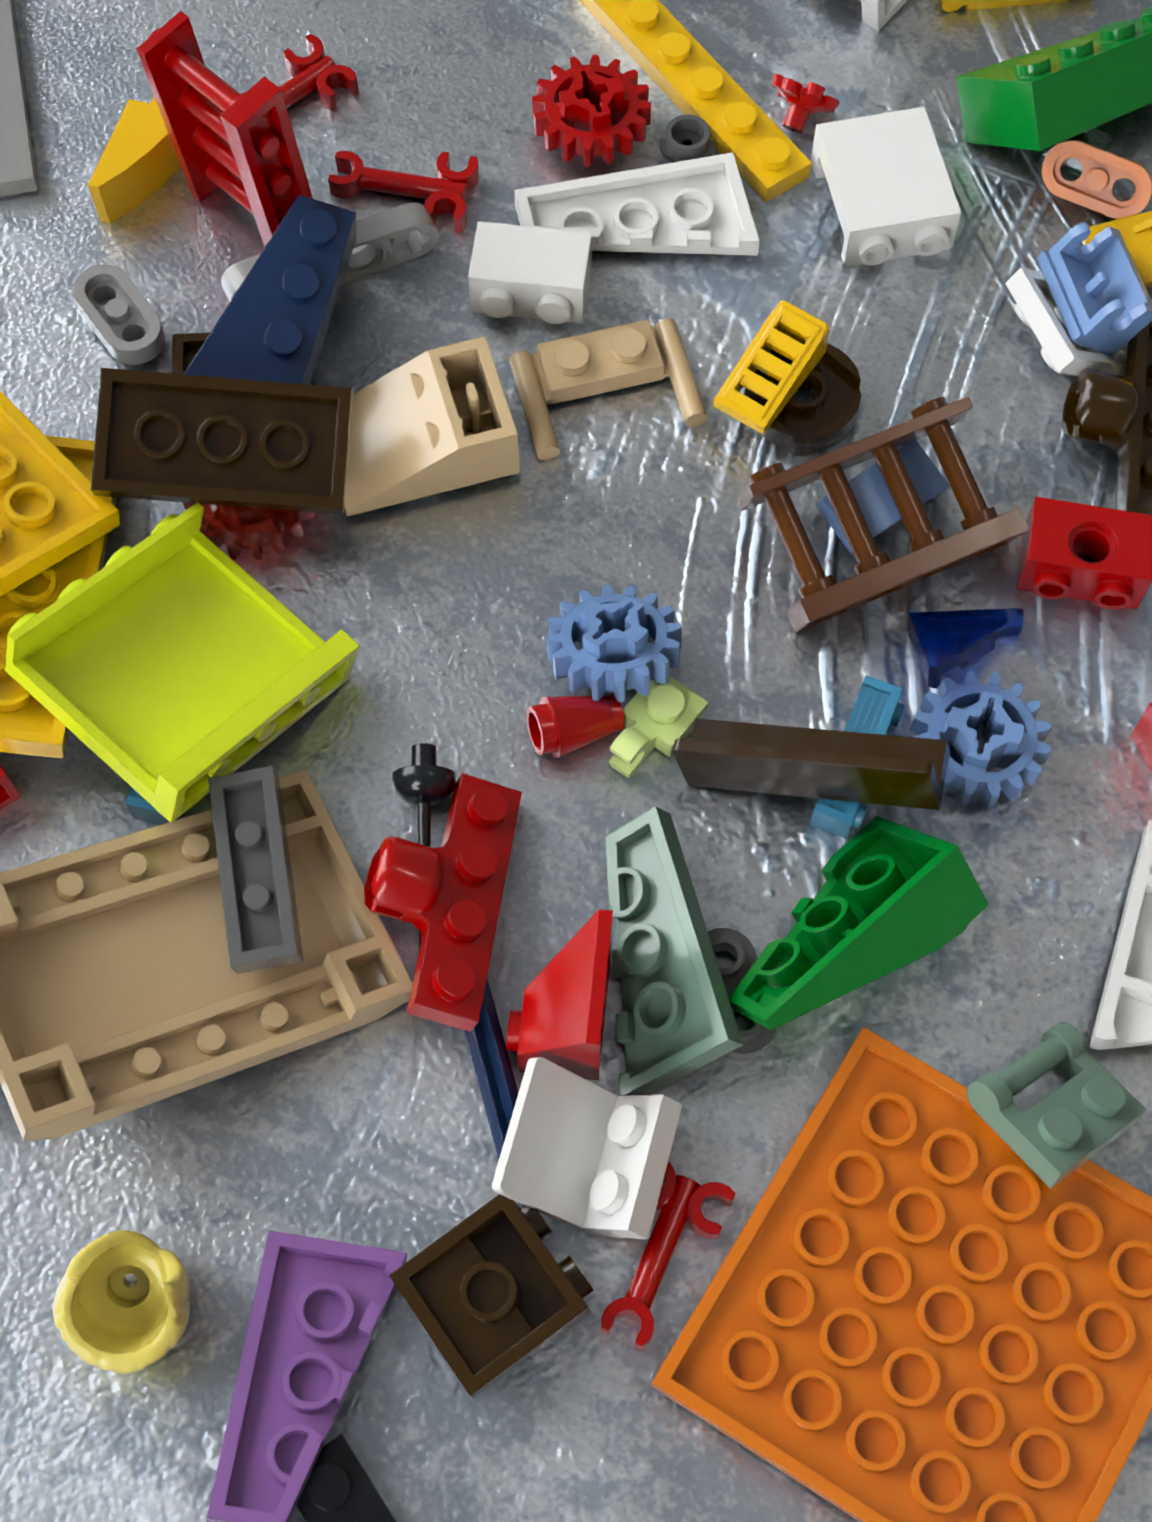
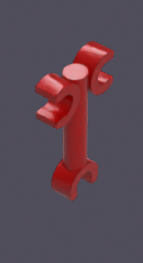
[279,34,359,111]
[328,151,479,233]
[601,1161,736,1351]

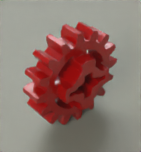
[532,55,651,167]

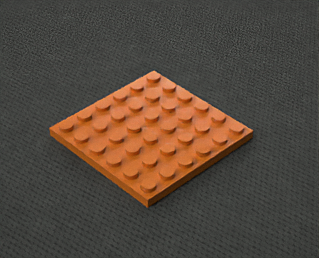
[651,1027,1152,1522]

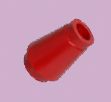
[526,694,624,758]

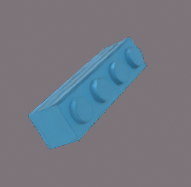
[809,675,905,838]

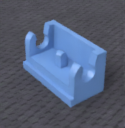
[1036,222,1152,357]

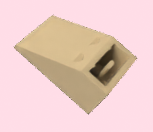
[344,336,520,517]

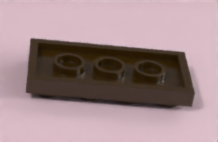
[91,368,352,515]

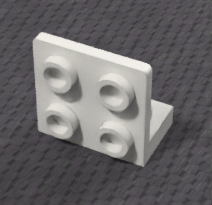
[492,1057,683,1239]

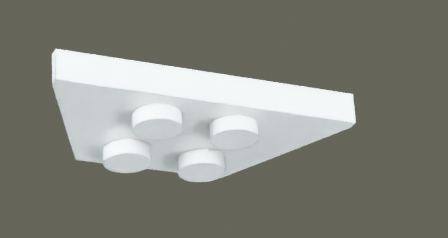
[1089,820,1152,1050]

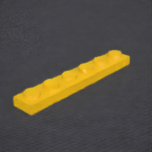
[579,0,812,203]

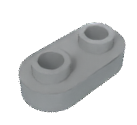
[73,265,165,365]

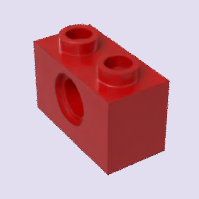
[1016,496,1152,610]

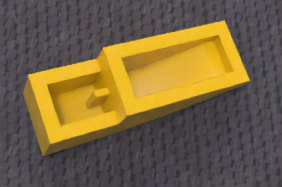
[88,96,181,224]

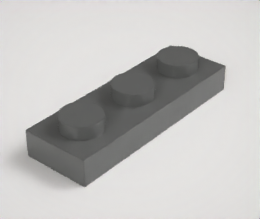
[208,765,304,974]

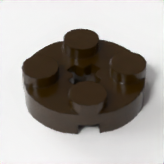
[744,343,861,457]

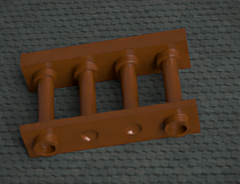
[736,396,1029,633]

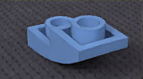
[816,440,950,554]

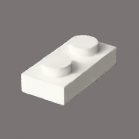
[1005,268,1109,376]

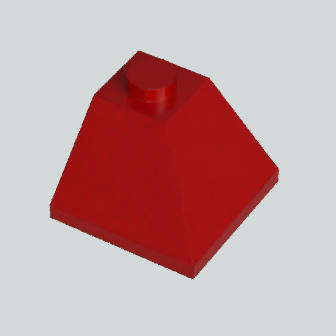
[506,909,613,1080]

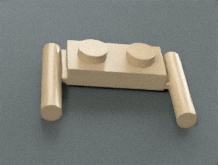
[509,319,708,460]

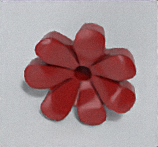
[771,73,840,133]

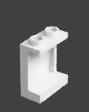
[811,106,961,267]

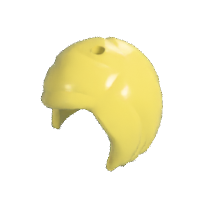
[53,1230,191,1374]

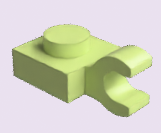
[608,676,709,779]

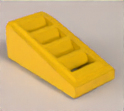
[713,300,830,434]

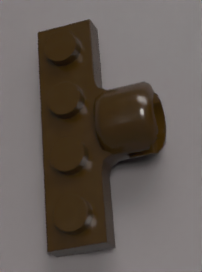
[1062,321,1152,515]

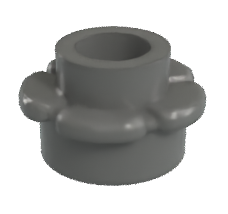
[660,115,714,162]

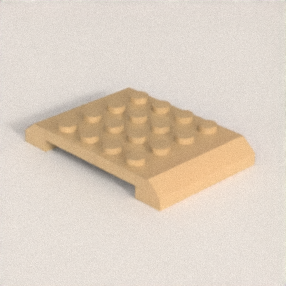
[0,769,413,1141]

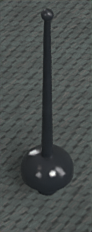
[392,743,456,950]

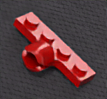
[364,773,522,1032]

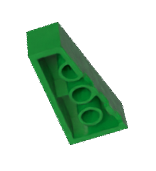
[956,7,1152,151]

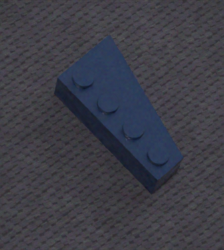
[184,195,356,385]

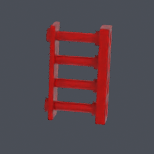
[136,11,313,247]

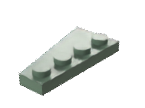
[605,806,743,1096]

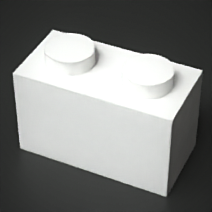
[468,221,592,324]

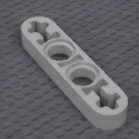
[221,203,439,303]

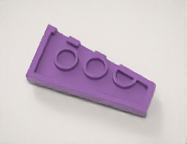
[207,1230,408,1522]

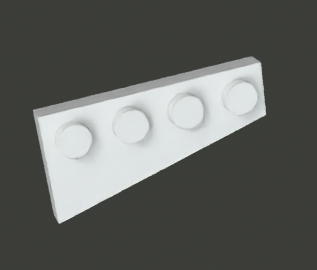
[514,152,760,256]

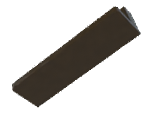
[672,718,950,810]

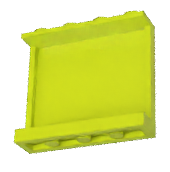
[5,502,360,823]

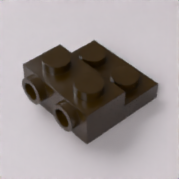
[389,1194,594,1398]

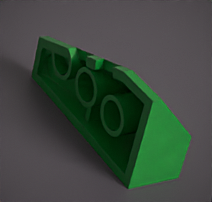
[729,816,989,1030]

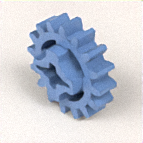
[546,584,682,702]
[910,670,1052,808]

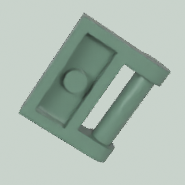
[967,1022,1147,1189]

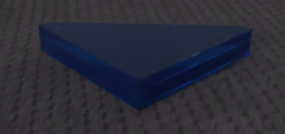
[908,608,1024,688]

